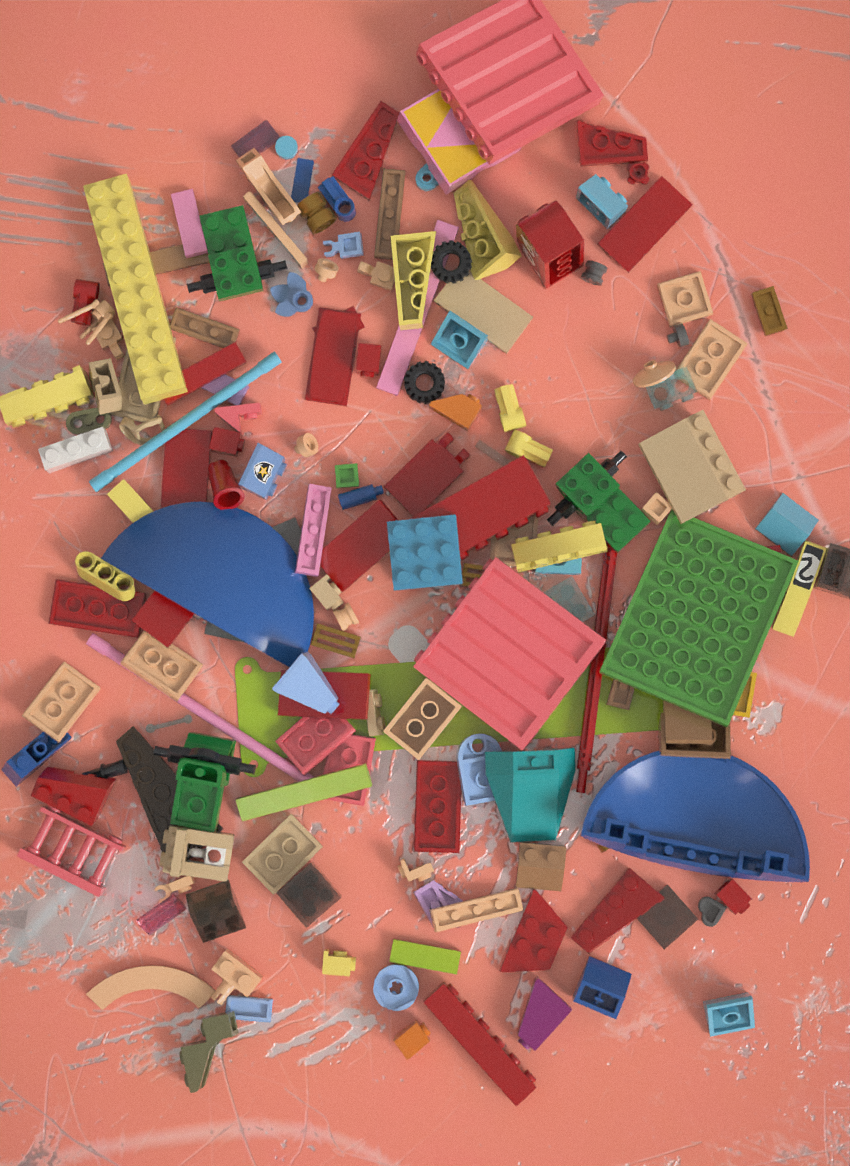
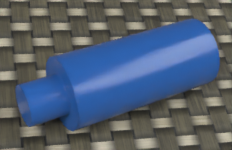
[338,484,384,510]

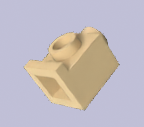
[309,574,344,611]

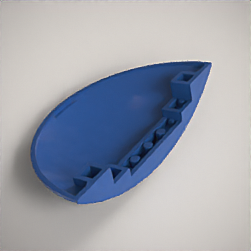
[101,502,314,667]
[580,751,810,882]

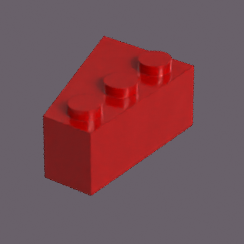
[30,766,116,826]

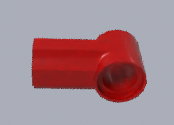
[71,279,100,326]

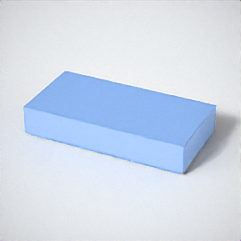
[225,995,273,1023]

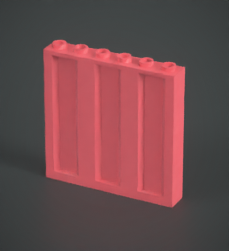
[416,0,604,165]
[413,557,607,751]

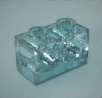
[646,366,697,411]

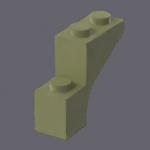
[179,1011,239,1093]

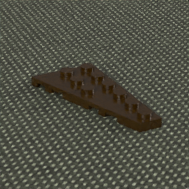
[116,726,224,860]

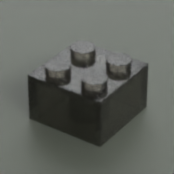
[277,861,342,928]

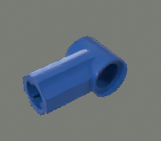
[318,176,356,222]

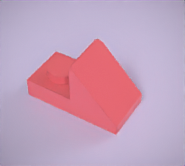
[215,403,262,434]

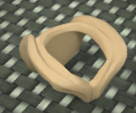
[119,415,165,445]

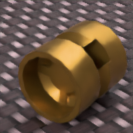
[297,192,337,235]

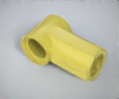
[494,384,526,432]
[505,430,553,468]

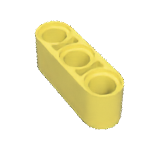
[75,551,135,601]

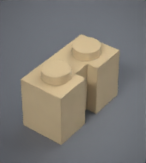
[89,358,122,415]

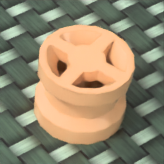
[333,603,359,631]

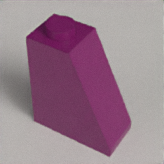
[517,976,572,1051]

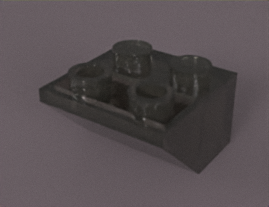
[813,543,850,599]
[185,880,246,943]

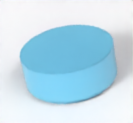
[275,136,298,160]

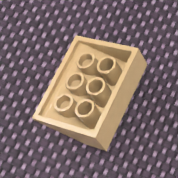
[638,410,746,524]

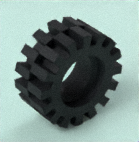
[431,240,472,284]
[404,361,445,404]

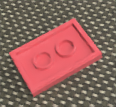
[275,717,356,776]
[323,734,376,806]

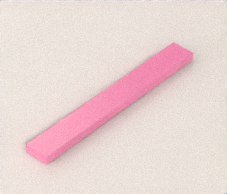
[376,220,459,396]

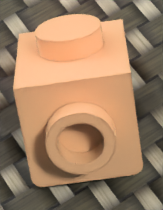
[398,858,434,882]

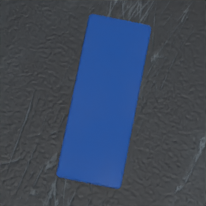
[291,158,314,203]

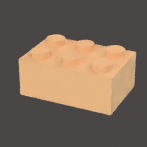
[383,678,462,760]

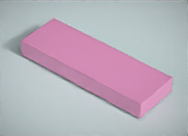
[171,189,208,258]

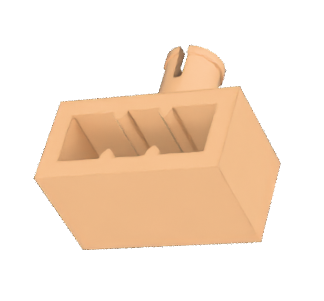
[210,948,264,1005]

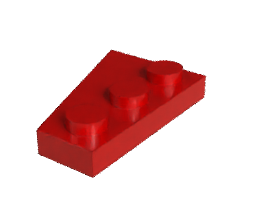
[577,120,648,167]

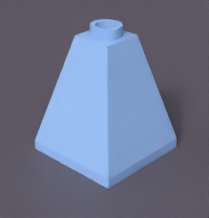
[272,652,339,714]

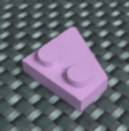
[413,880,463,926]

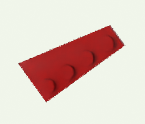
[332,101,400,201]
[571,868,665,953]

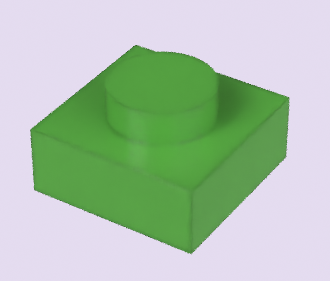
[335,463,359,489]

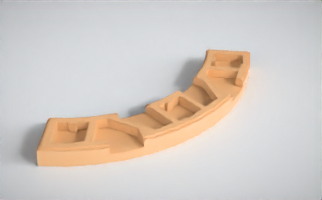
[86,965,215,1010]

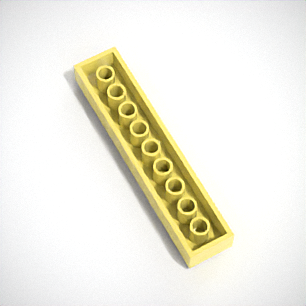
[83,174,188,405]

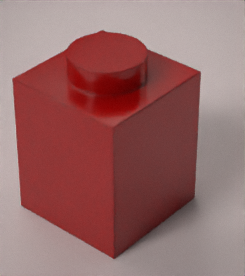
[356,343,382,378]
[209,427,245,457]
[714,878,752,915]

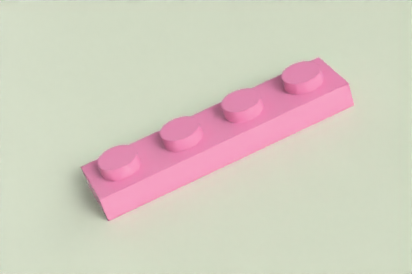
[295,484,332,577]

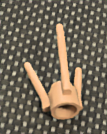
[58,299,115,345]

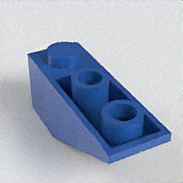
[2,732,72,787]

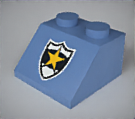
[239,443,287,500]

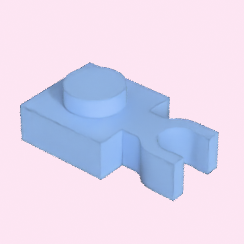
[323,232,364,259]

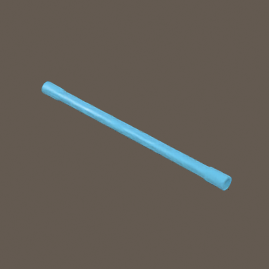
[89,351,282,492]

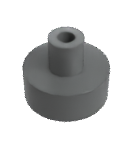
[667,323,689,347]

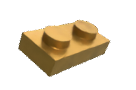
[751,286,788,337]

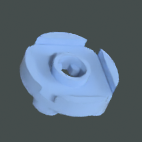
[373,964,419,1011]

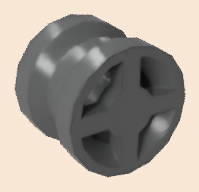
[581,260,608,286]

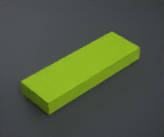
[389,939,461,974]

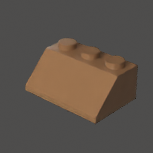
[658,713,731,759]

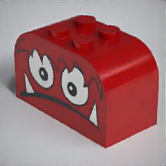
[516,200,584,289]

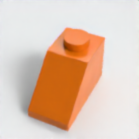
[429,394,482,431]
[394,1020,431,1060]

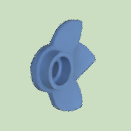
[270,272,313,317]

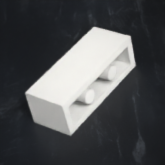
[38,427,113,473]

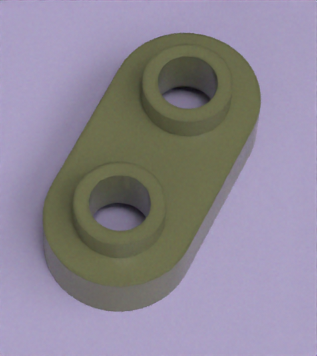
[66,407,112,435]

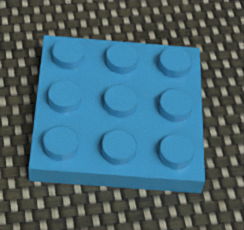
[387,515,463,591]

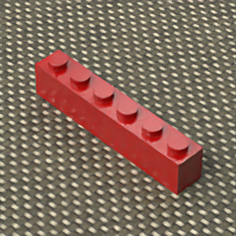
[423,982,537,1106]

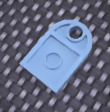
[456,734,502,806]

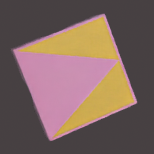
[397,89,521,194]

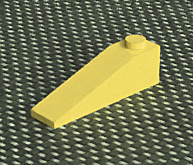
[454,180,522,280]

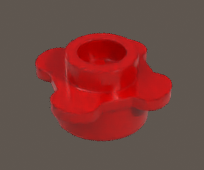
[627,162,649,185]

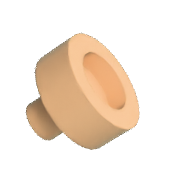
[315,258,339,282]
[294,433,318,457]

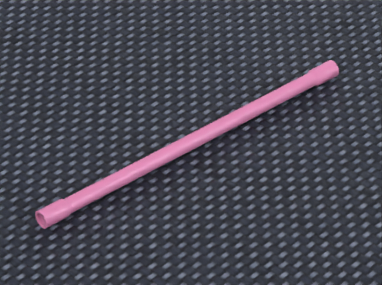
[86,633,314,782]

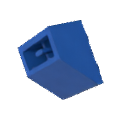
[572,956,632,1019]

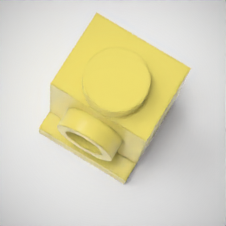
[322,949,356,976]

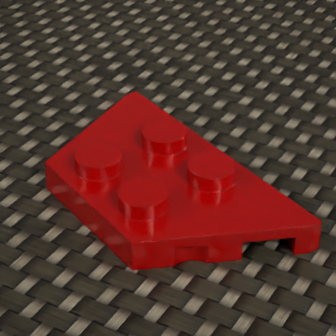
[499,889,568,973]

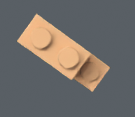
[236,148,301,225]

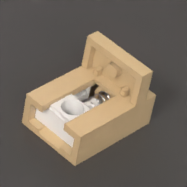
[159,825,235,882]

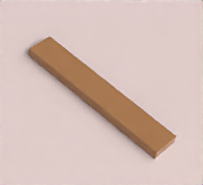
[103,244,210,286]

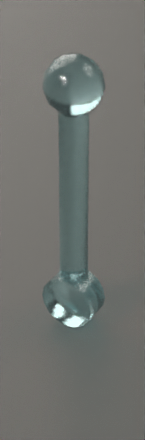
[146,715,192,733]

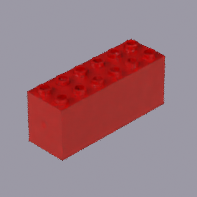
[410,455,551,561]

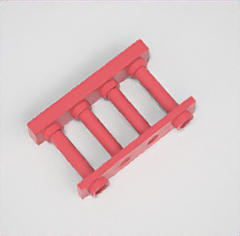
[17,805,126,897]

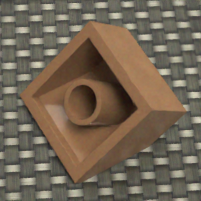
[516,842,566,891]

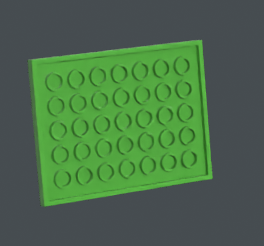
[600,509,799,728]

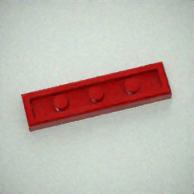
[164,342,247,406]

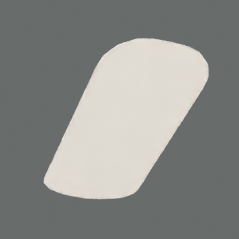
[388,625,430,663]

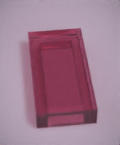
[136,894,187,935]

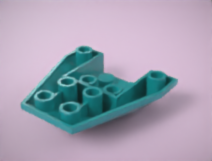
[485,748,576,842]

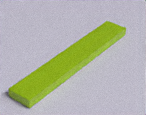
[235,763,373,821]

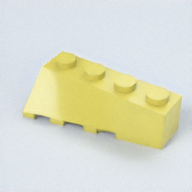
[391,231,436,330]
[0,365,95,428]
[511,521,607,573]

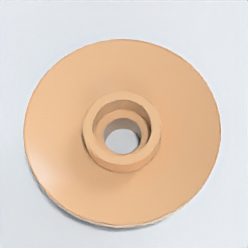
[633,360,676,387]

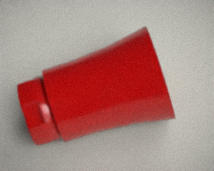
[208,459,245,510]

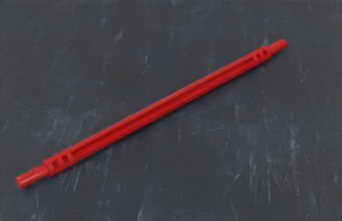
[576,543,617,793]

